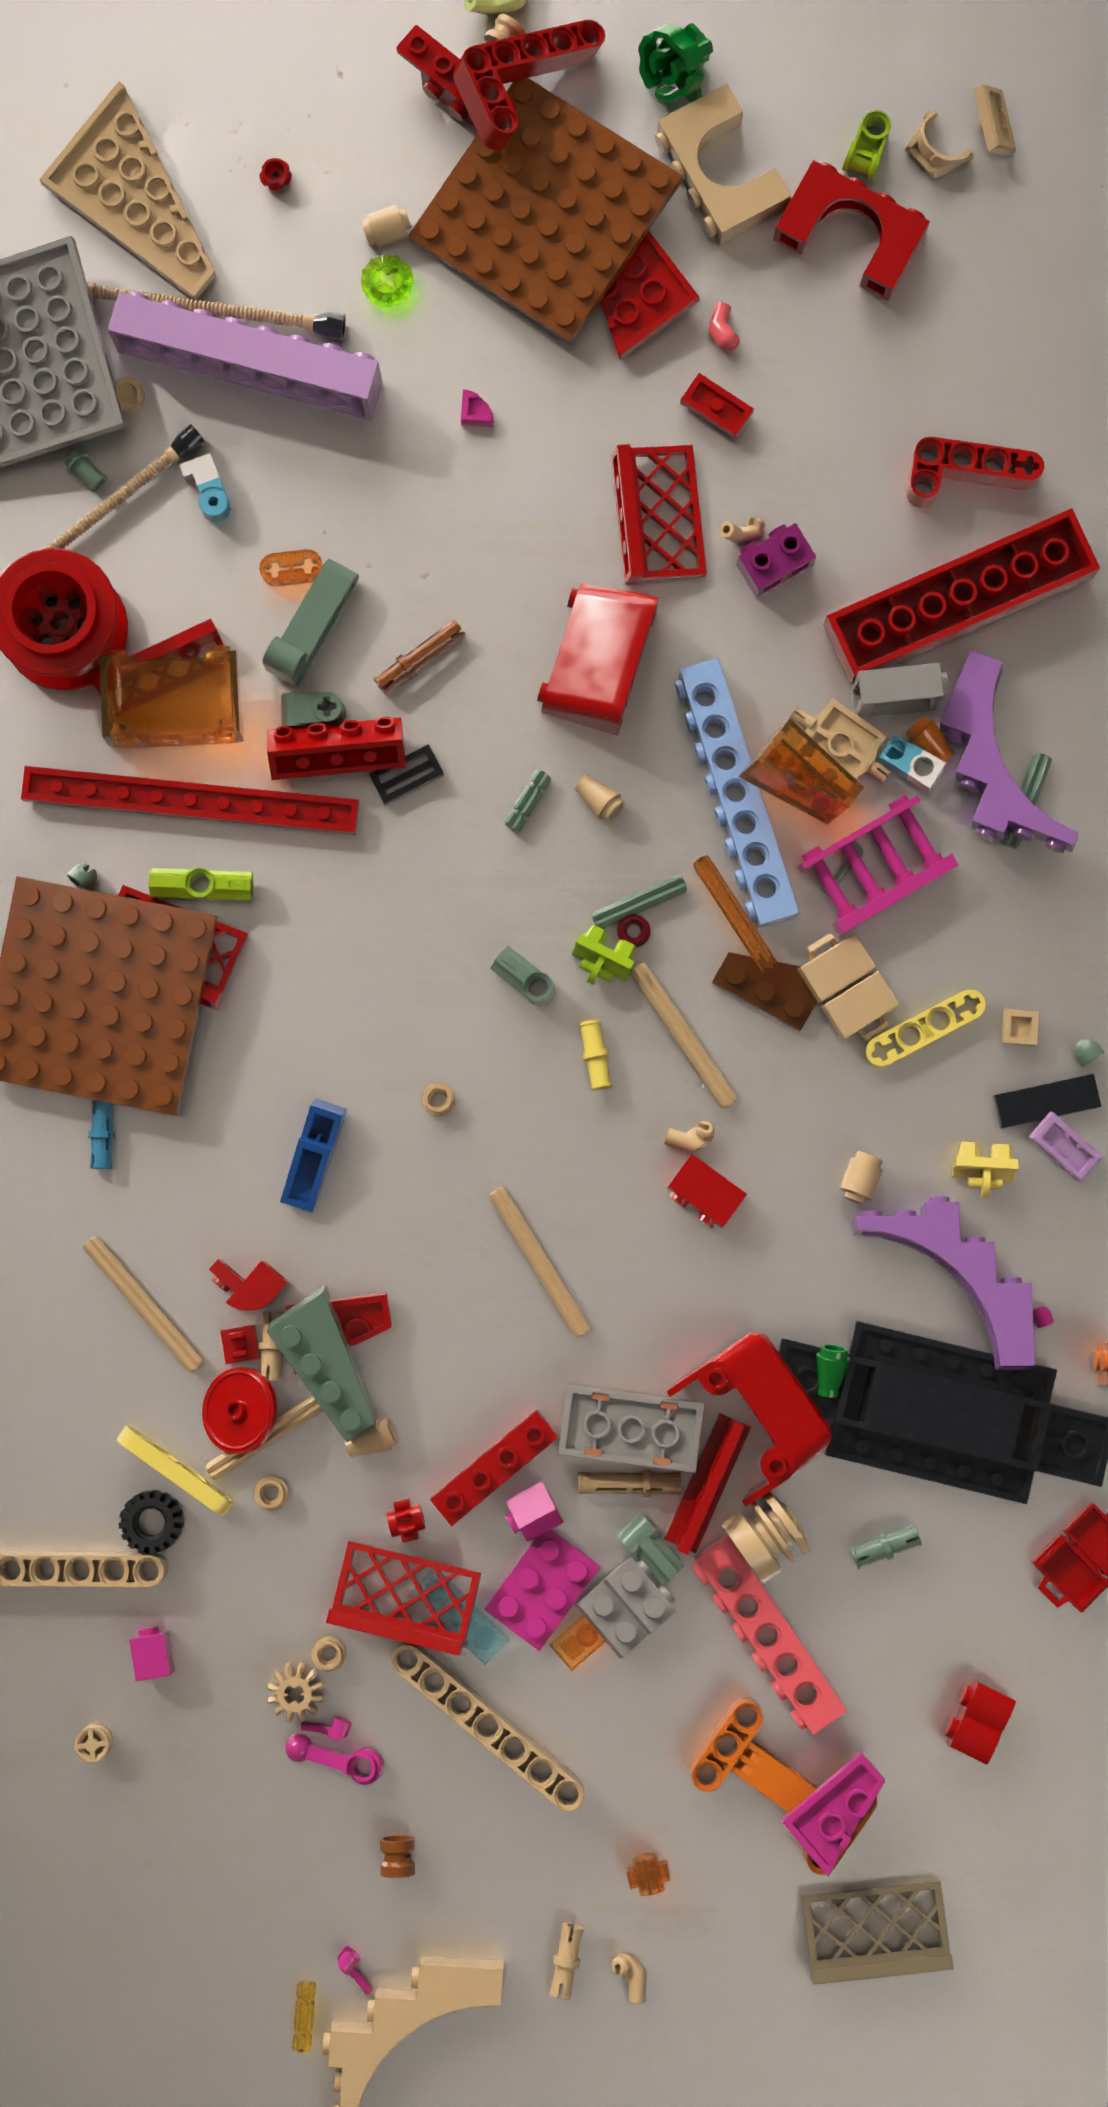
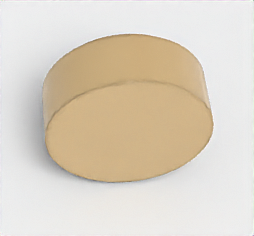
[115,377,145,413]

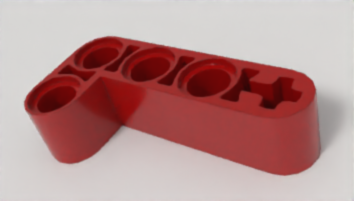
[906,437,1045,508]

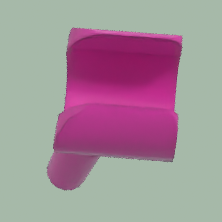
[1033,1306,1054,1328]
[301,1717,352,1740]
[337,1946,373,1995]

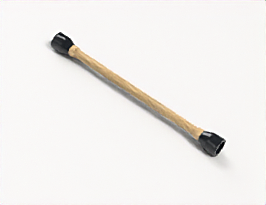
[87,282,346,341]
[43,424,207,549]

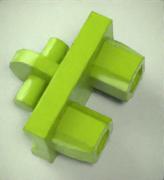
[571,925,636,985]

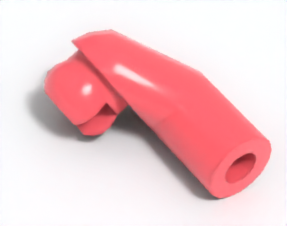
[708,302,740,351]

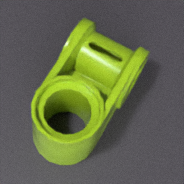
[842,110,891,182]

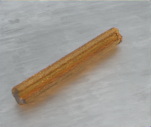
[693,855,777,973]

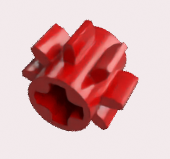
[386,1498,426,1543]

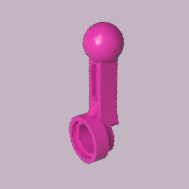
[285,1734,384,1785]

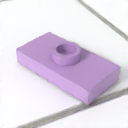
[1029,1111,1103,1182]

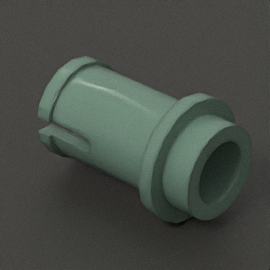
[64,449,107,492]

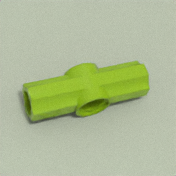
[149,867,254,902]

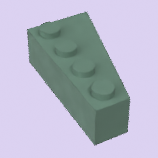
[266,1284,377,1443]

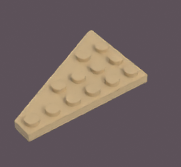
[39,81,216,300]

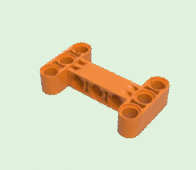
[690,1697,877,1875]

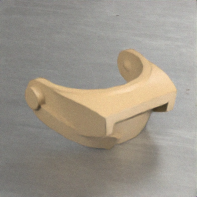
[906,110,974,179]

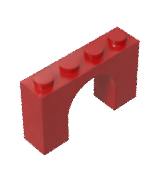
[773,160,930,301]

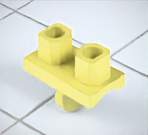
[952,1142,1018,1198]

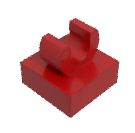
[220,1325,261,1364]

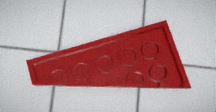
[601,231,700,360]

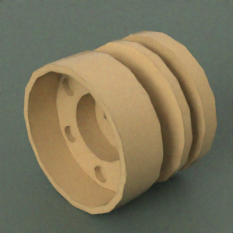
[721,1492,811,1585]

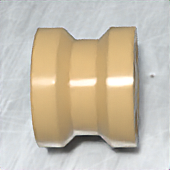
[484,14,525,43]
[74,1723,113,1763]

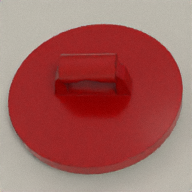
[202,1367,277,1454]

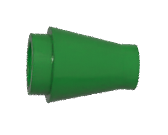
[816,1344,850,1398]

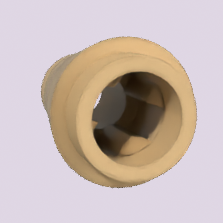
[575,775,625,822]
[344,1418,398,1457]

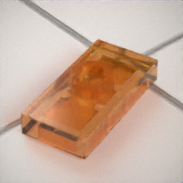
[549,1615,606,1671]

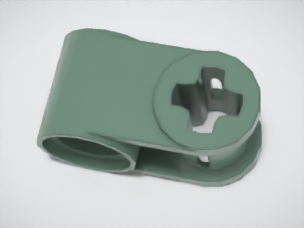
[281,692,347,728]

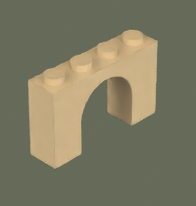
[655,84,791,245]

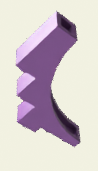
[940,650,1078,853]
[853,1196,1035,1370]

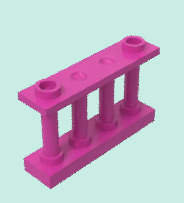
[798,795,959,936]

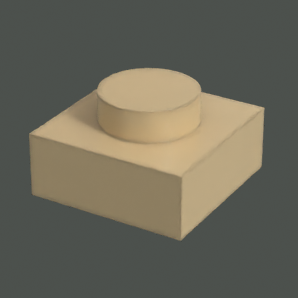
[1001,1009,1039,1046]

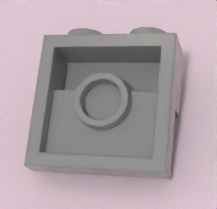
[575,1557,676,1659]

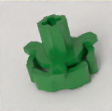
[638,23,713,103]

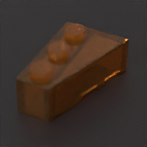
[738,718,864,825]

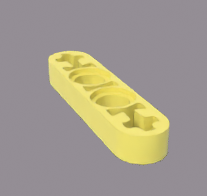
[864,989,986,1068]
[116,1425,235,1517]

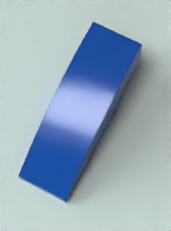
[280,1099,348,1213]

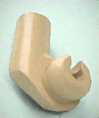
[664,1121,715,1153]
[611,1953,646,2004]

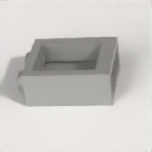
[851,663,948,718]

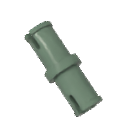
[850,1524,922,1569]

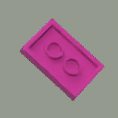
[484,1529,601,1651]

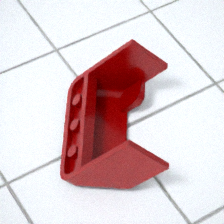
[666,1332,832,1507]

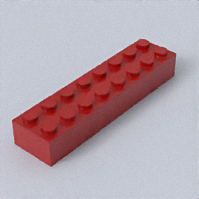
[823,508,1100,685]

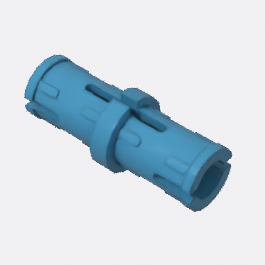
[88,1100,115,1169]

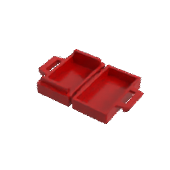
[1031,1502,1108,1613]

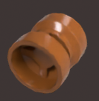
[380,1835,415,1878]

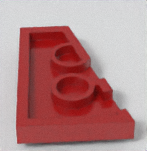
[285,1292,392,1375]

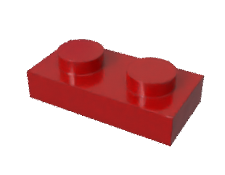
[680,373,754,439]

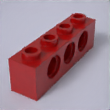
[430,1409,559,1527]

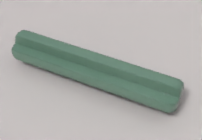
[1001,753,1052,849]
[592,875,687,929]

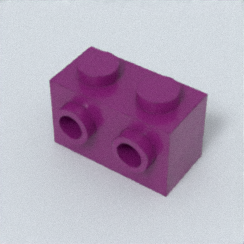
[736,523,816,599]

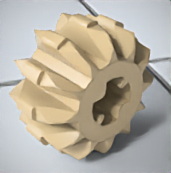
[266,1662,325,1722]

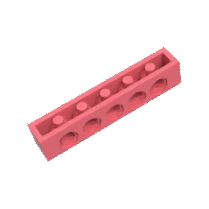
[693,1534,847,1735]

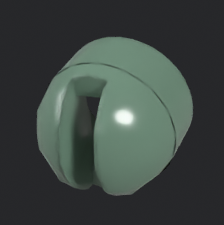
[67,863,97,890]
[1074,1039,1104,1068]

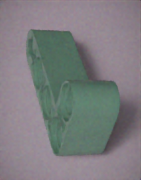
[262,558,359,687]

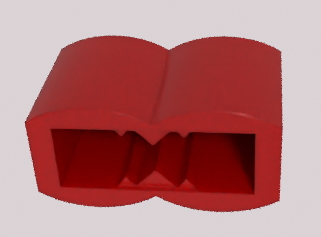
[944,1680,1016,1765]

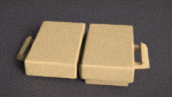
[798,934,900,1042]

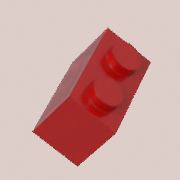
[667,1154,747,1229]

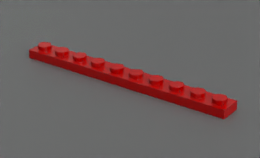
[21,766,360,835]

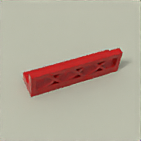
[89,618,232,718]

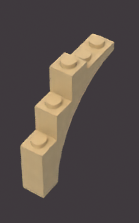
[322,1956,504,2107]

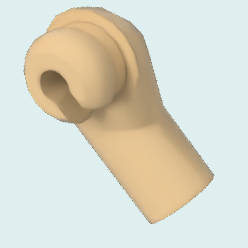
[719,517,765,544]

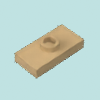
[974,84,1016,157]

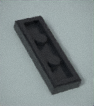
[993,1074,1102,1129]

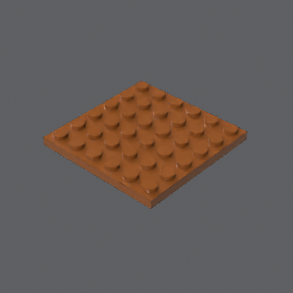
[408,78,683,344]
[0,876,218,1116]

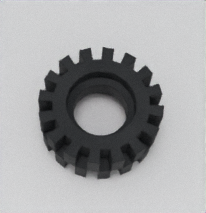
[119,1490,184,1554]

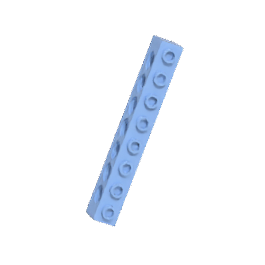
[674,658,799,929]

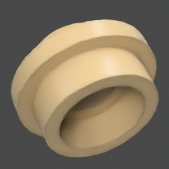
[421,1082,456,1116]
[254,1476,289,1511]
[311,1636,346,1672]

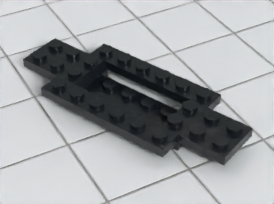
[778,1321,1108,1504]

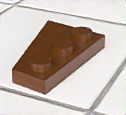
[712,952,817,1032]

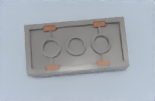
[558,1384,704,1473]

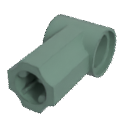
[490,946,555,1006]
[616,1512,685,1585]

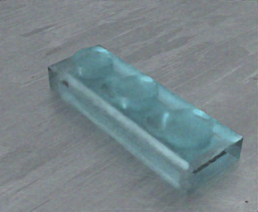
[411,1569,509,1665]

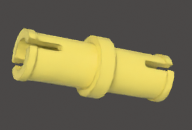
[579,1020,613,1090]

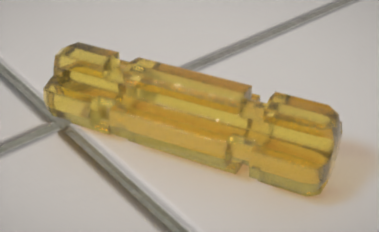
[292,1980,316,2052]

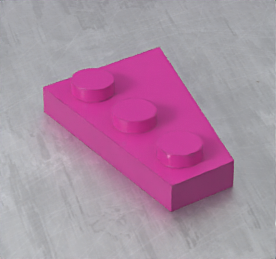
[782,1751,885,1877]

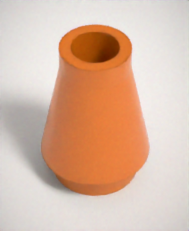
[905,715,954,762]

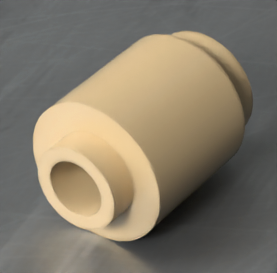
[361,204,412,247]
[840,1151,883,1204]

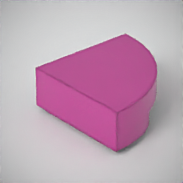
[461,389,494,427]

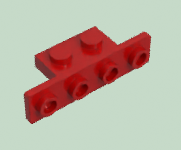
[396,25,516,126]

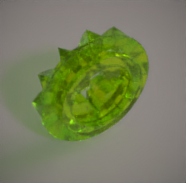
[361,253,414,307]

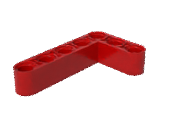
[453,20,606,151]

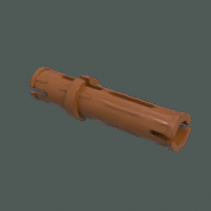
[373,619,466,695]

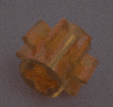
[626,1853,670,1896]

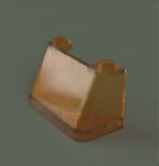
[99,645,244,748]

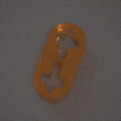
[259,549,323,587]

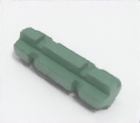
[505,769,551,832]

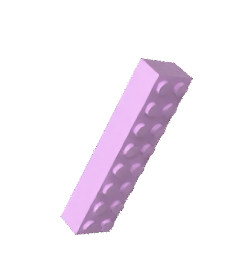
[108,291,383,421]

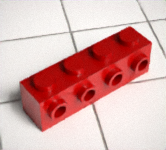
[267,717,406,780]

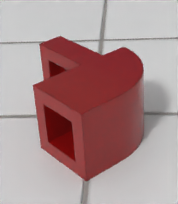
[209,1259,290,1311]

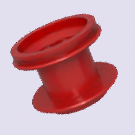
[0,548,128,690]

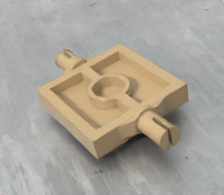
[789,698,891,792]

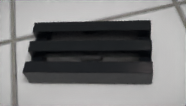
[369,744,444,806]

